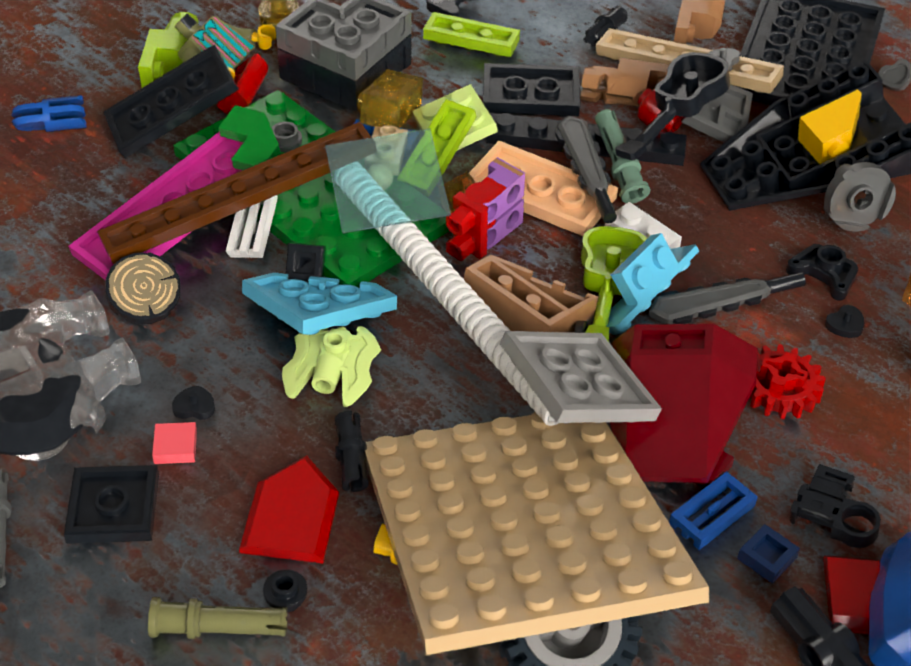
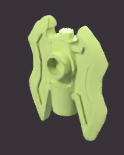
[282,326,381,407]

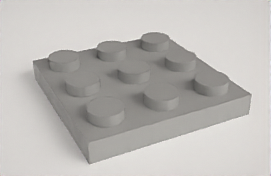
[500,331,662,424]

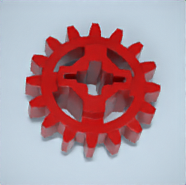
[749,344,826,420]

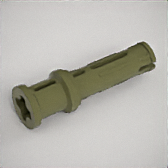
[148,597,288,639]

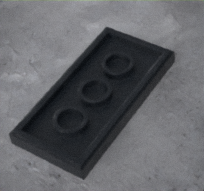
[103,44,239,158]

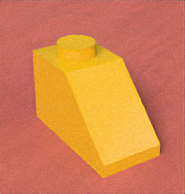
[798,90,862,164]

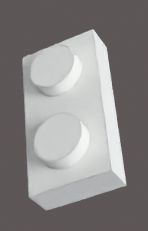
[605,202,682,249]

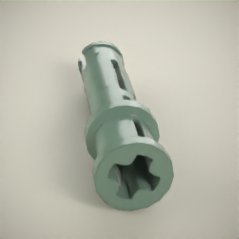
[594,109,651,204]

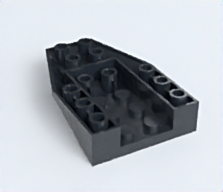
[700,60,911,211]

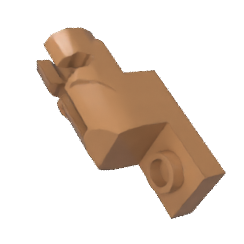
[674,0,725,44]
[580,58,669,107]

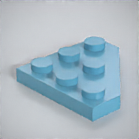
[242,273,397,335]

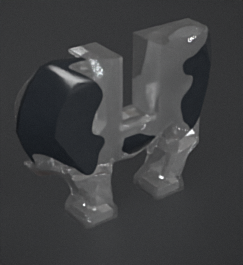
[0,290,142,461]

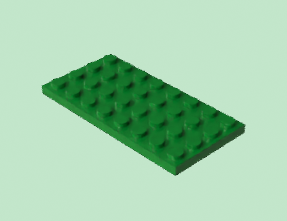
[173,90,449,288]

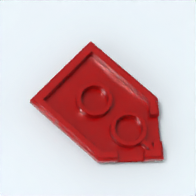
[239,455,339,563]
[823,555,880,634]

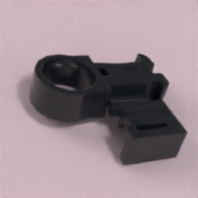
[790,464,881,548]

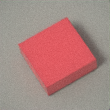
[152,422,197,464]

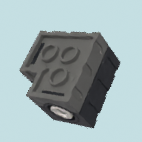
[275,0,412,112]

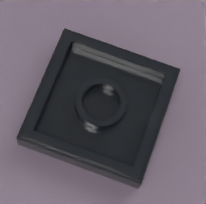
[64,465,159,544]

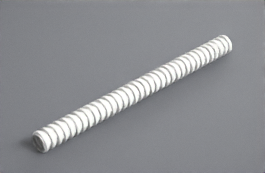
[334,161,559,426]

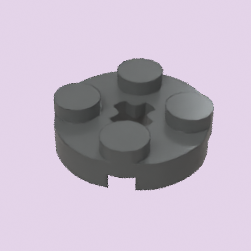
[823,162,896,232]

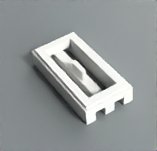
[226,195,278,258]

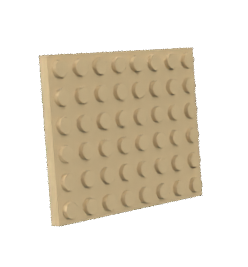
[365,412,709,655]

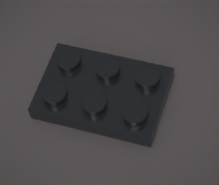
[483,63,580,117]

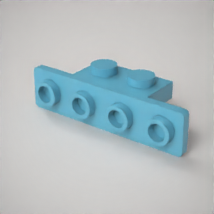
[607,233,699,335]

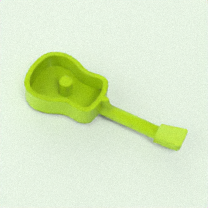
[581,226,647,342]

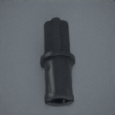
[583,6,628,47]

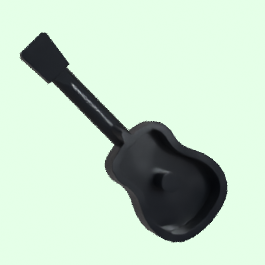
[615,52,730,161]

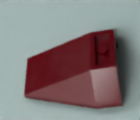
[610,324,758,483]

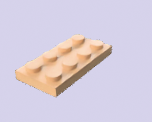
[464,141,618,236]

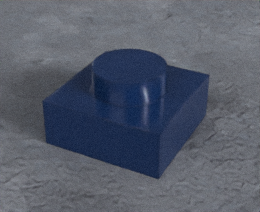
[737,524,800,584]

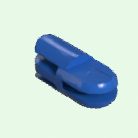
[11,95,87,132]

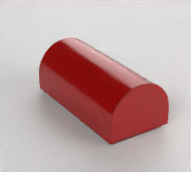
[216,53,268,115]

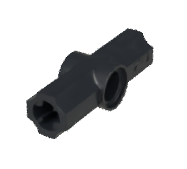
[770,586,869,666]

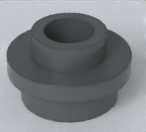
[272,122,302,152]

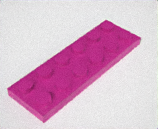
[69,132,243,281]

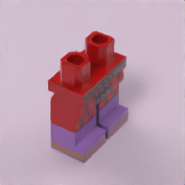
[446,157,525,261]

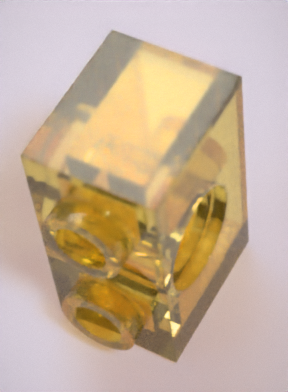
[357,69,423,129]

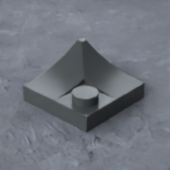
[681,84,753,143]

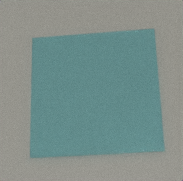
[325,129,451,233]

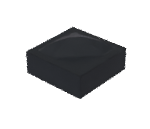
[286,242,326,282]

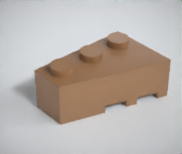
[464,255,599,333]

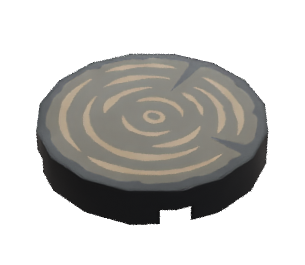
[105,253,180,324]

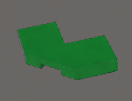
[218,105,281,170]

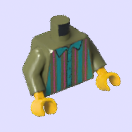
[175,13,276,80]

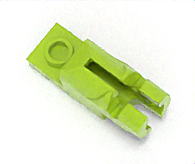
[138,12,199,88]

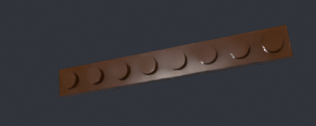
[97,122,377,264]

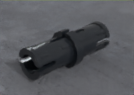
[335,411,369,492]

